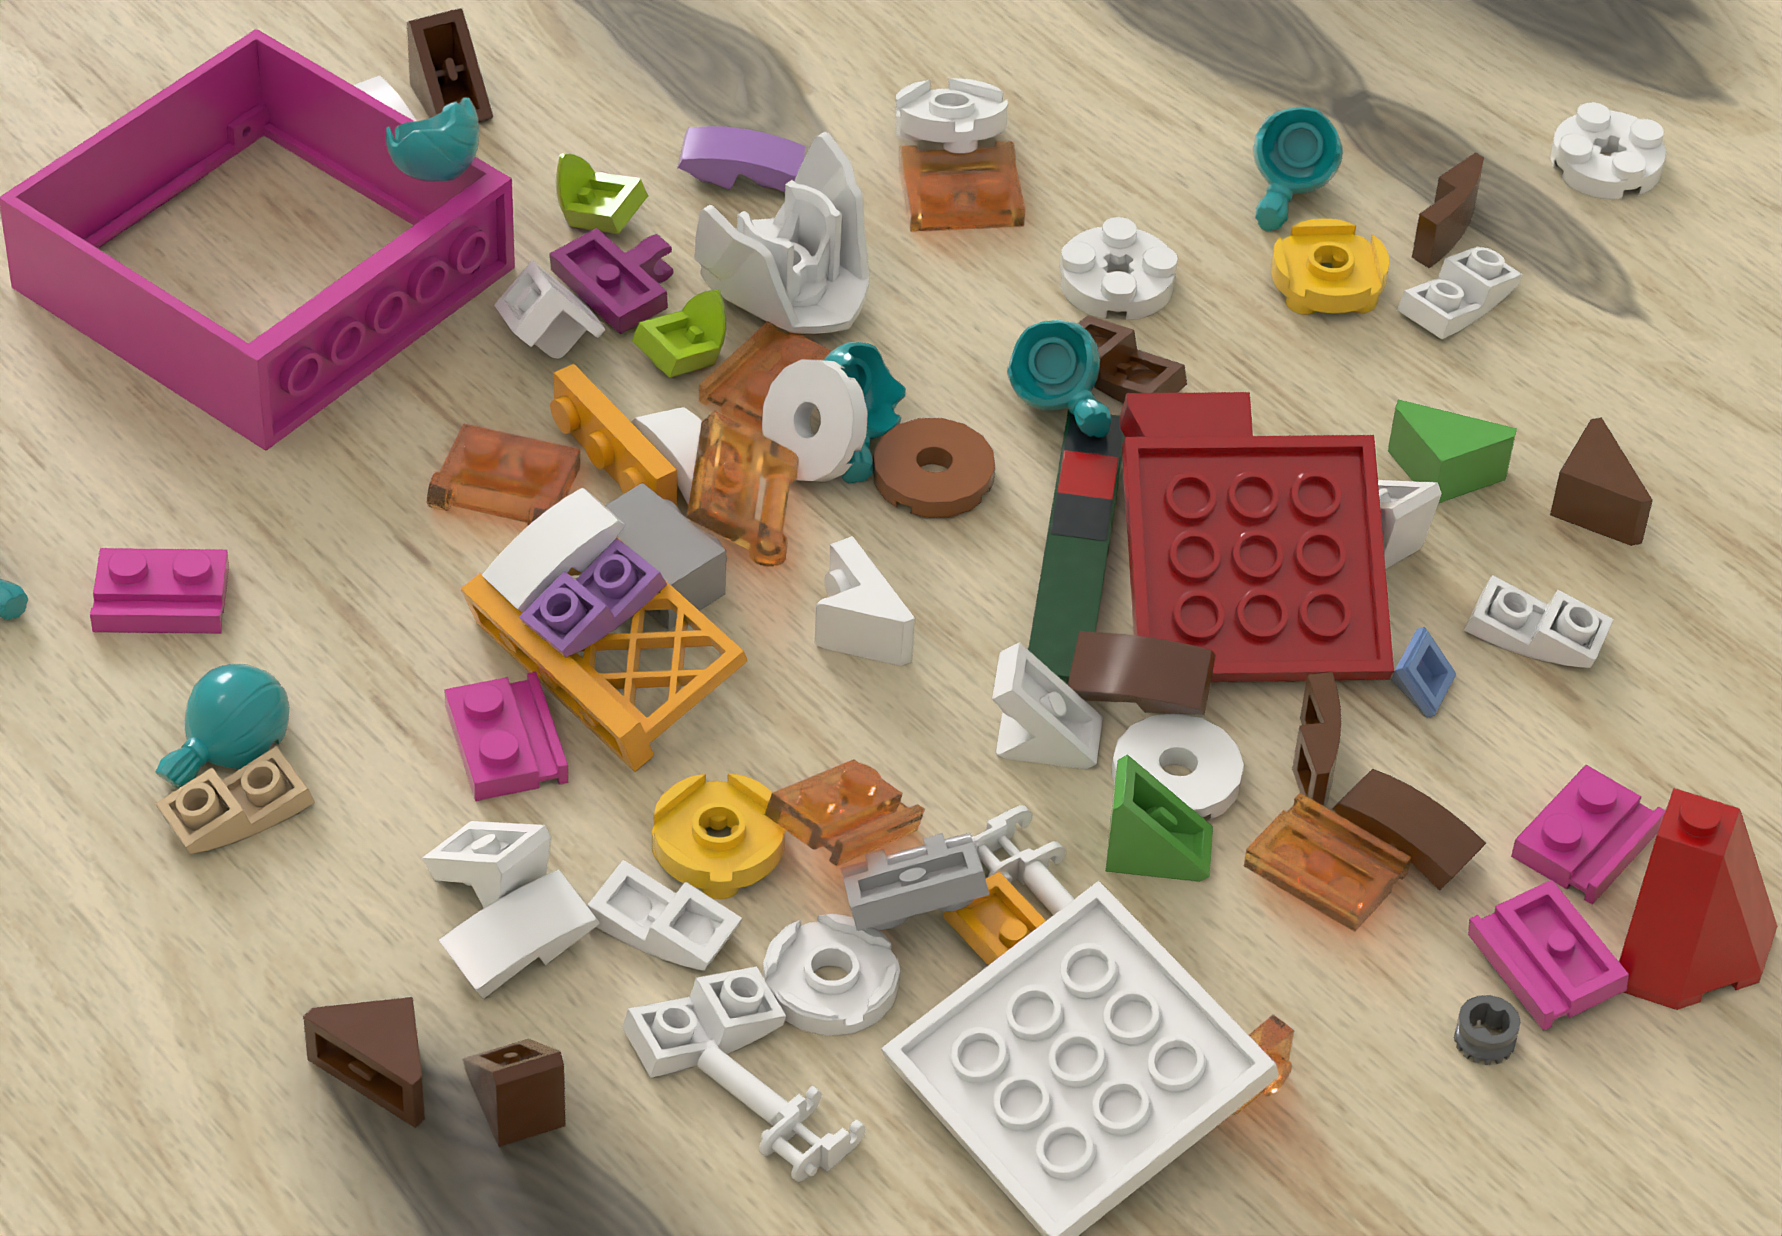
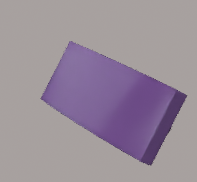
[678,126,806,192]
[519,538,667,658]

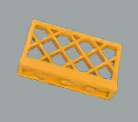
[461,537,748,772]

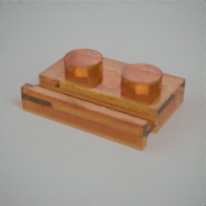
[699,321,831,435]
[765,759,925,866]
[1244,793,1411,932]

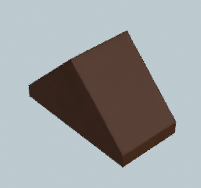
[407,8,494,122]
[1550,417,1653,546]
[303,997,425,1128]
[462,1038,566,1147]

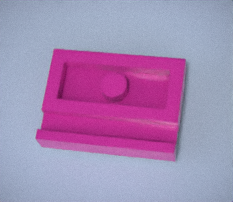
[90,548,229,634]
[444,672,568,801]
[1511,765,1665,905]
[1468,879,1629,1031]

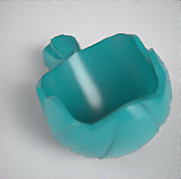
[385,97,479,182]
[1253,107,1343,231]
[1007,320,1112,437]
[817,342,906,483]
[155,664,290,788]

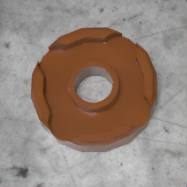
[873,418,995,518]

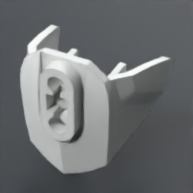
[694,132,869,334]

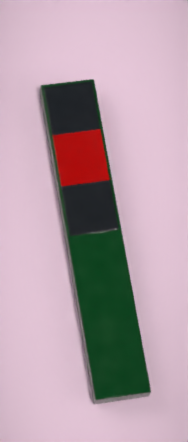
[1028,409,1125,685]

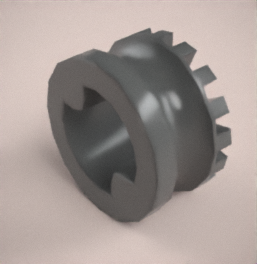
[1454,995,1521,1065]

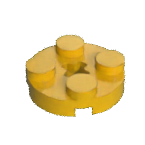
[1271,218,1390,315]
[652,773,786,900]

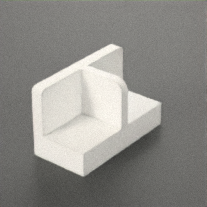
[494,260,606,359]

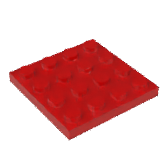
[1122,435,1394,682]

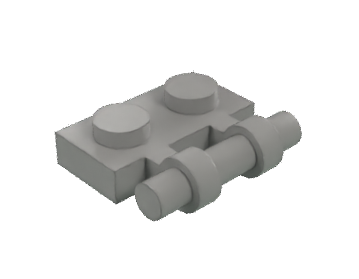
[841,832,990,931]

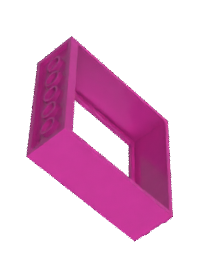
[0,29,515,451]

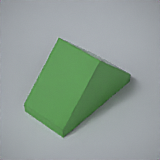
[1388,399,1517,504]
[1105,755,1213,882]

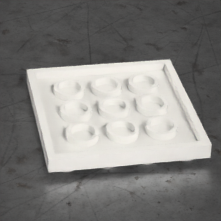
[881,881,1279,1236]

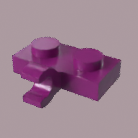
[549,228,673,334]

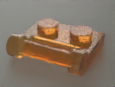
[899,141,1025,232]
[686,410,799,567]
[427,423,581,525]

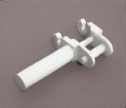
[972,805,1074,915]
[697,1045,866,1182]

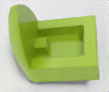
[555,153,648,234]
[632,289,726,378]

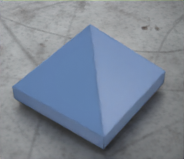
[1391,627,1456,717]

